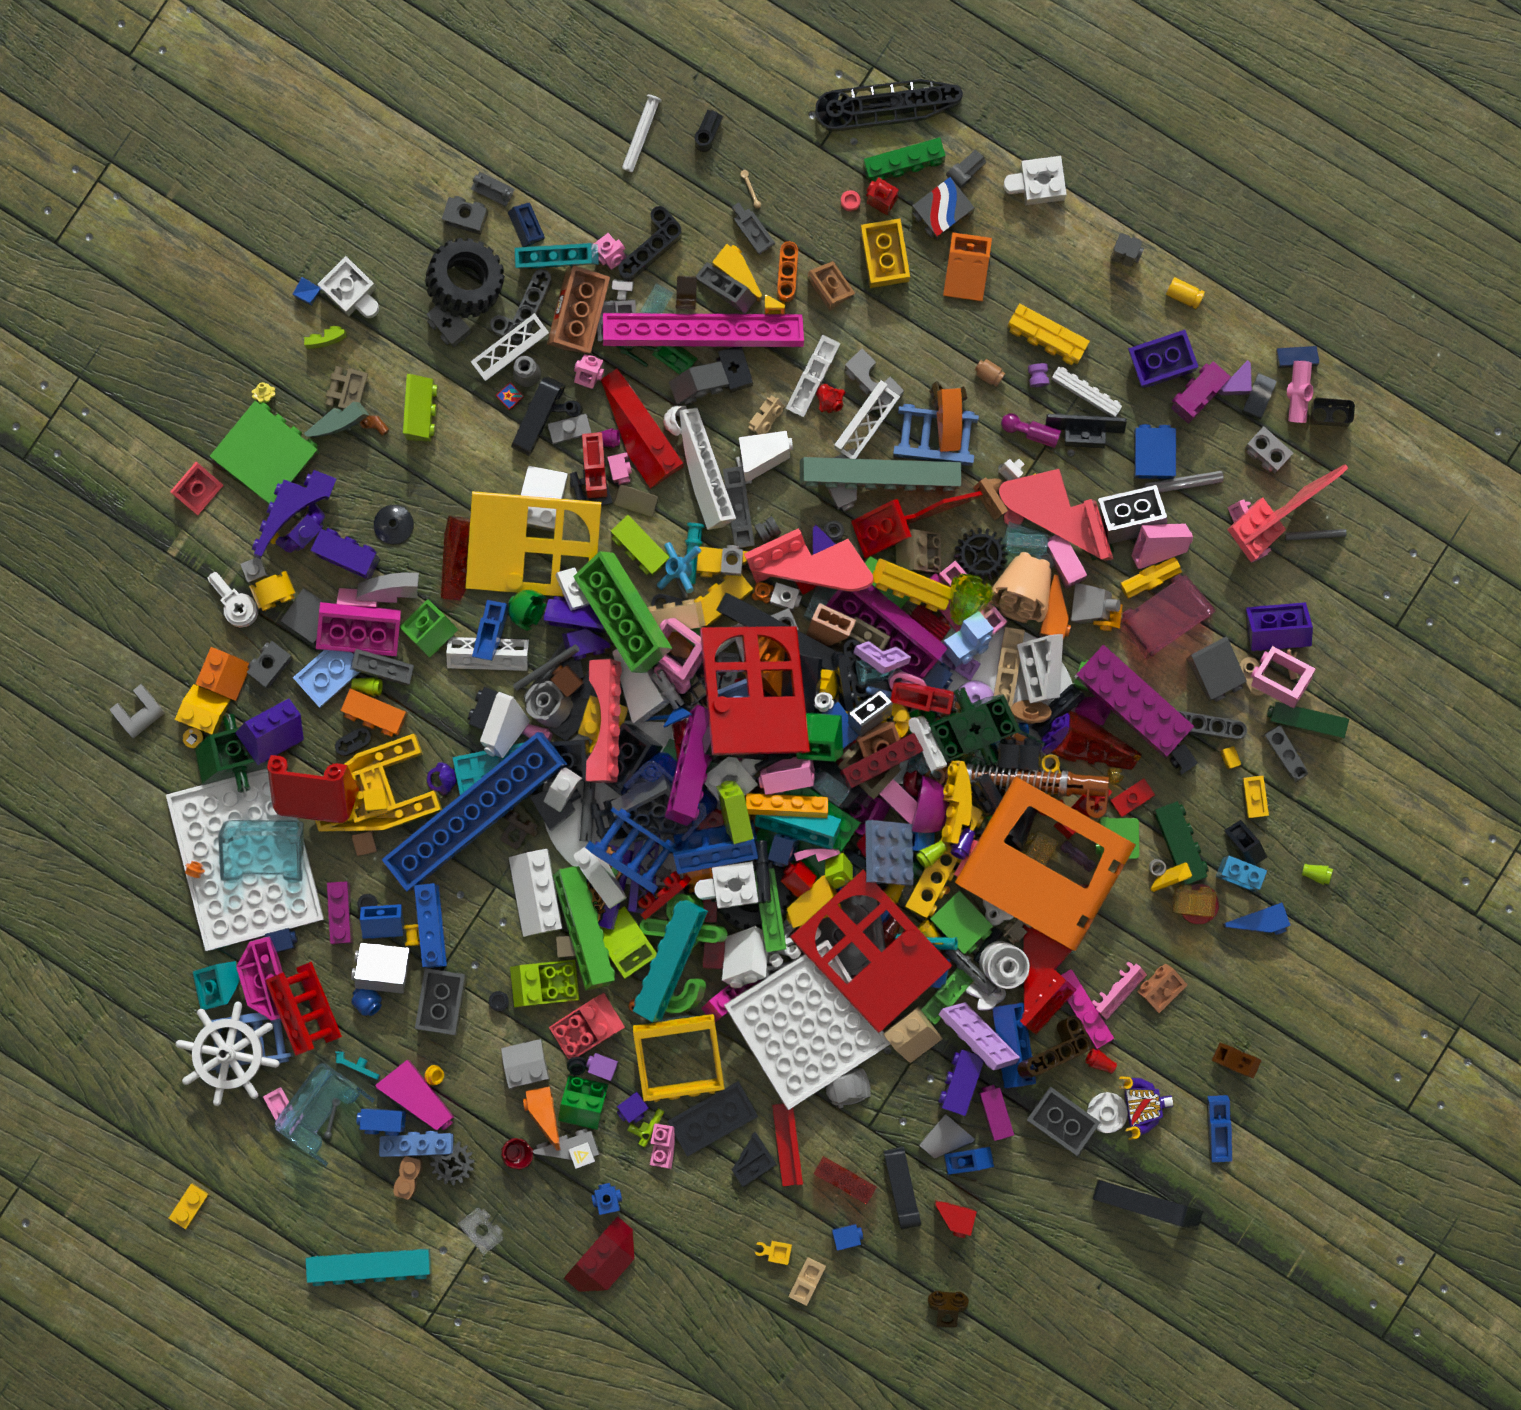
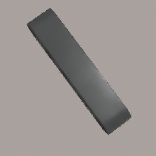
[1177,710,1247,741]

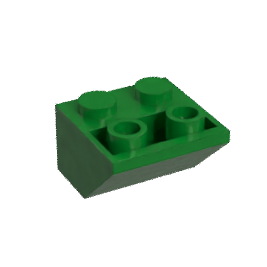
[796,713,843,761]
[558,1076,608,1130]

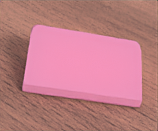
[337,588,379,608]

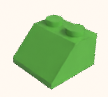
[400,599,458,658]

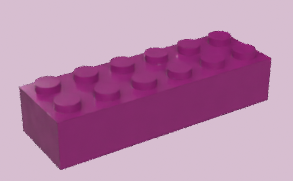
[826,585,948,679]
[1074,645,1194,758]

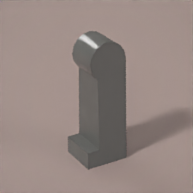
[1262,725,1308,783]

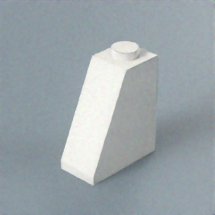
[739,431,793,482]
[480,692,530,758]

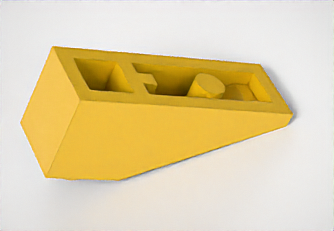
[712,244,762,302]
[696,547,748,578]

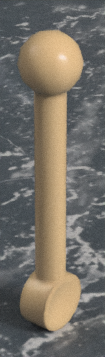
[741,170,761,209]

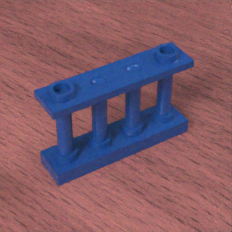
[585,807,679,894]
[673,820,758,874]
[414,883,447,968]

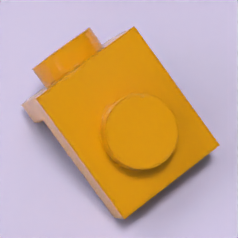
[1093,604,1123,631]

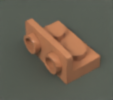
[1137,964,1187,1013]

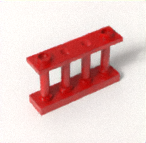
[265,961,342,1056]

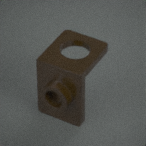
[675,276,697,309]

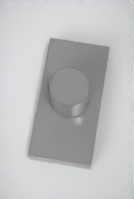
[548,414,591,444]

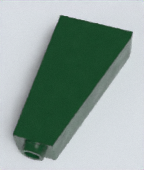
[1266,702,1350,742]

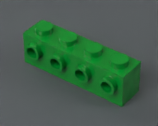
[863,137,946,183]

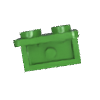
[1095,817,1140,859]

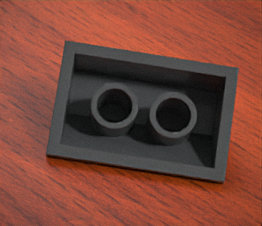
[1098,485,1167,544]

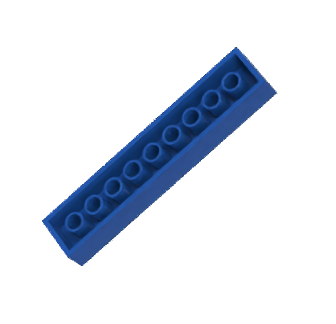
[382,732,567,891]

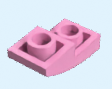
[650,1124,675,1169]

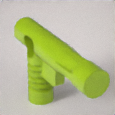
[627,1108,665,1147]

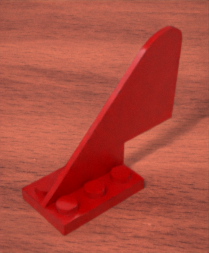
[851,491,983,558]
[1020,924,1077,1035]

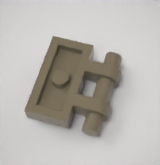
[325,366,368,409]

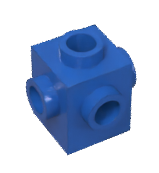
[592,1183,622,1215]

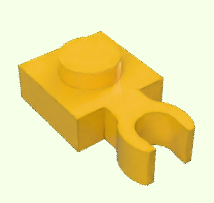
[755,1241,792,1265]

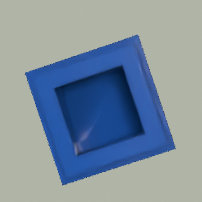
[293,277,321,306]

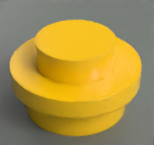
[425,1065,444,1085]

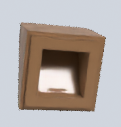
[352,831,377,856]

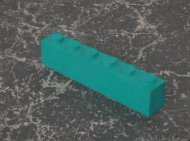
[633,900,708,1022]
[306,1249,432,1286]

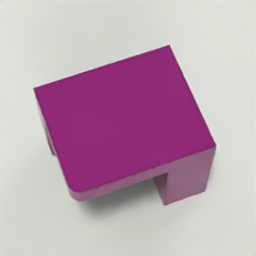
[1075,697,1111,726]

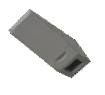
[533,1128,600,1160]

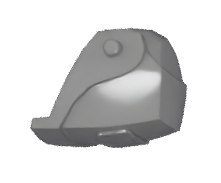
[826,1068,871,1108]

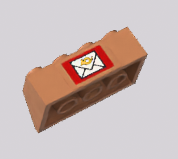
[547,265,610,354]

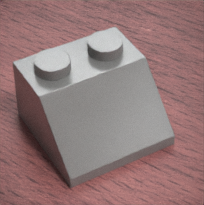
[501,1039,550,1088]

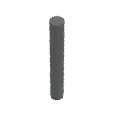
[1285,529,1346,541]

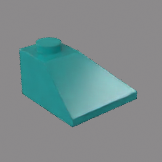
[193,961,240,1010]

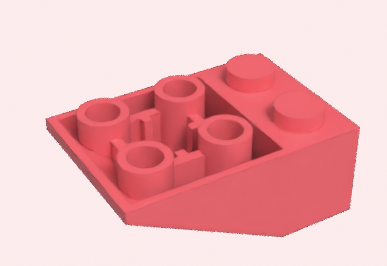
[549,993,625,1060]

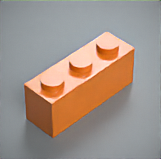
[341,689,408,737]

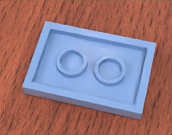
[293,650,361,708]

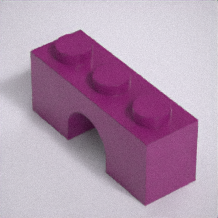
[327,881,353,944]

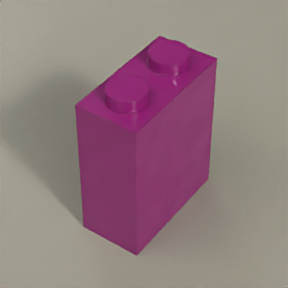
[978,1085,1014,1141]

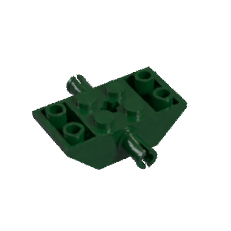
[930,687,1021,765]
[195,714,279,793]

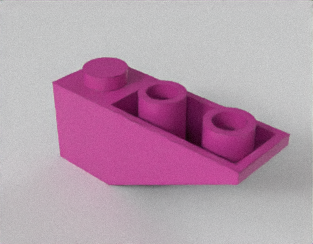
[701,979,761,1022]

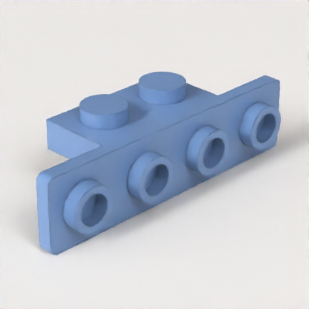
[379,1131,453,1157]

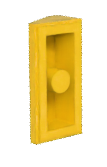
[1151,863,1192,892]

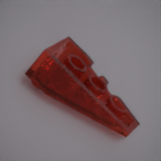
[441,515,470,601]

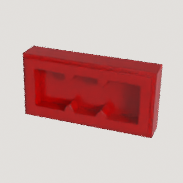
[1110,779,1155,817]

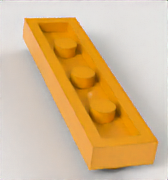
[746,793,828,818]

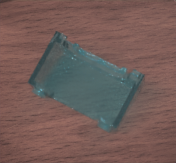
[218,820,304,883]

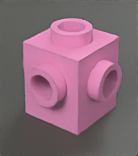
[594,233,626,270]
[574,354,604,389]

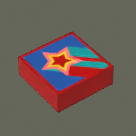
[496,382,524,411]

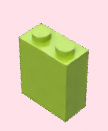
[716,781,754,844]

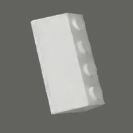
[509,849,563,937]

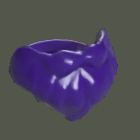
[427,762,456,796]

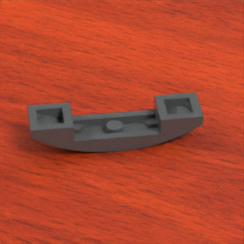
[723,466,755,548]

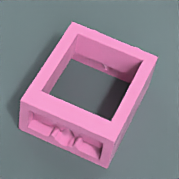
[658,618,703,680]
[1251,646,1316,708]
[759,757,815,795]

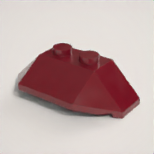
[564,1216,635,1292]

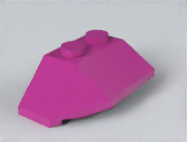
[236,936,283,1021]

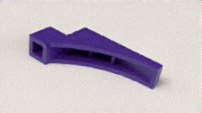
[251,470,336,559]

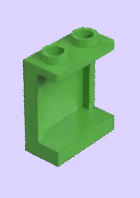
[929,891,993,954]

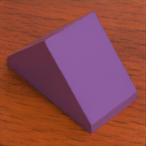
[1218,360,1252,395]

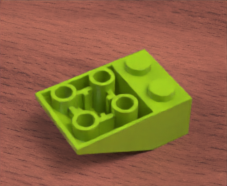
[599,906,657,979]
[510,960,579,1007]

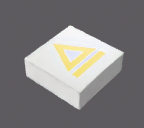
[568,1142,595,1169]

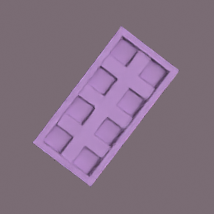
[939,1002,1020,1071]

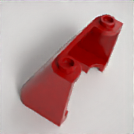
[267,755,359,823]

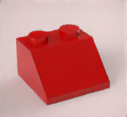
[934,1200,977,1238]

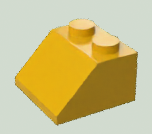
[175,684,231,735]

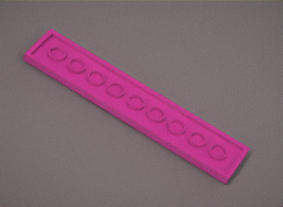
[603,313,804,347]

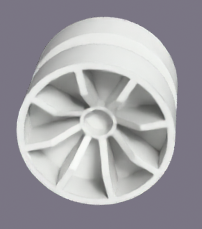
[979,941,1029,989]

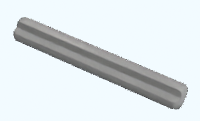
[1145,471,1224,493]

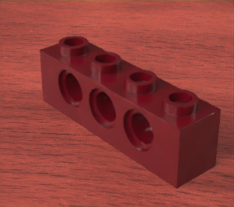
[840,733,924,790]

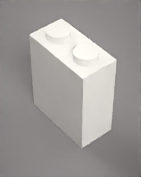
[722,926,768,988]

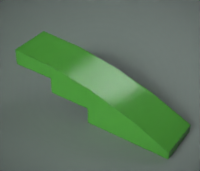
[921,968,973,1026]

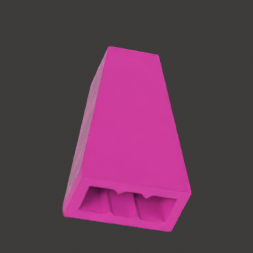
[375,1060,454,1131]

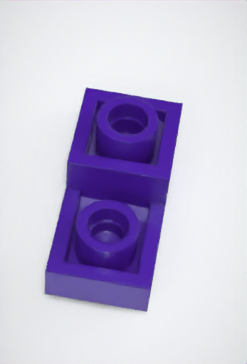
[1041,713,1070,755]

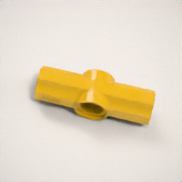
[1120,557,1182,599]

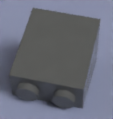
[1186,636,1247,702]

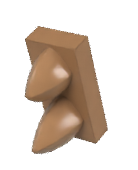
[973,478,1009,521]

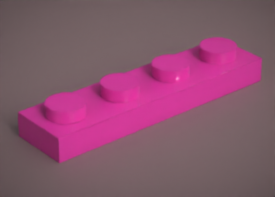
[1061,969,1114,1049]

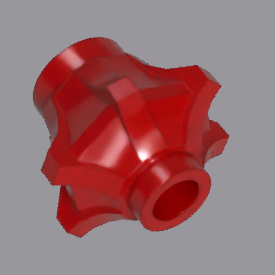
[816,384,846,414]

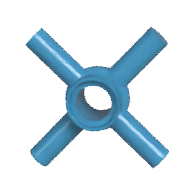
[657,542,701,593]

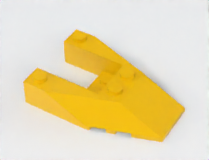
[315,734,442,832]

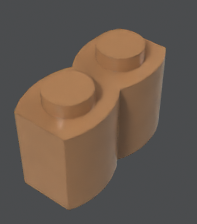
[394,1156,423,1200]

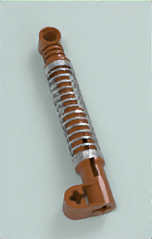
[925,764,1109,818]

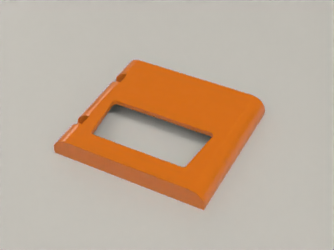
[955,776,1136,951]

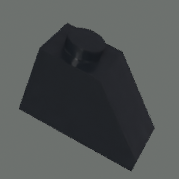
[1224,820,1267,866]

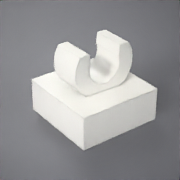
[612,279,634,300]
[998,459,1025,481]

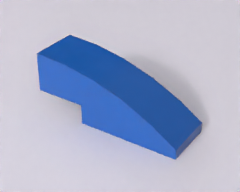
[472,600,509,661]
[1207,1095,1232,1162]

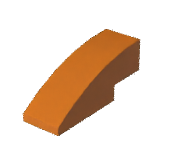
[936,388,962,452]

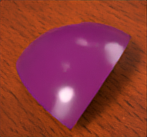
[912,776,950,833]

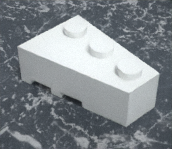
[1017,634,1063,703]

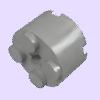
[525,681,573,728]

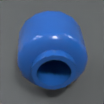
[351,988,382,1016]

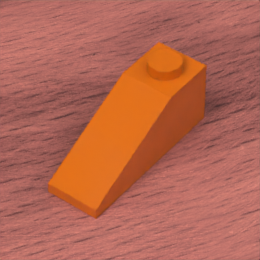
[1039,575,1071,639]
[523,1086,561,1151]

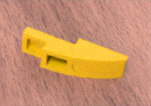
[942,761,972,844]

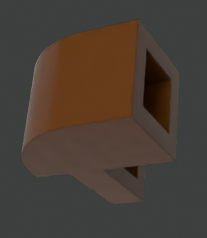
[1212,1042,1262,1079]

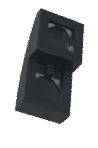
[1242,373,1277,420]

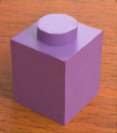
[586,1053,618,1081]

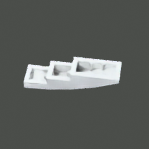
[786,335,841,417]

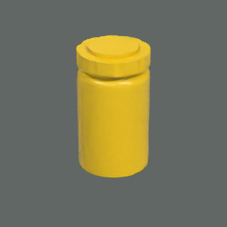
[1165,277,1205,309]

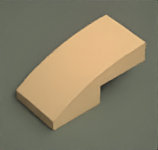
[788,1257,826,1306]

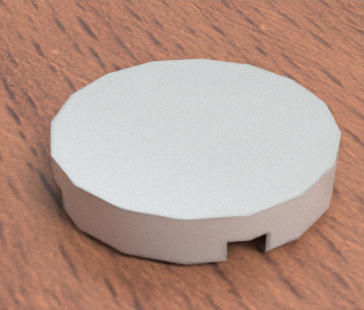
[1087,1092,1128,1133]

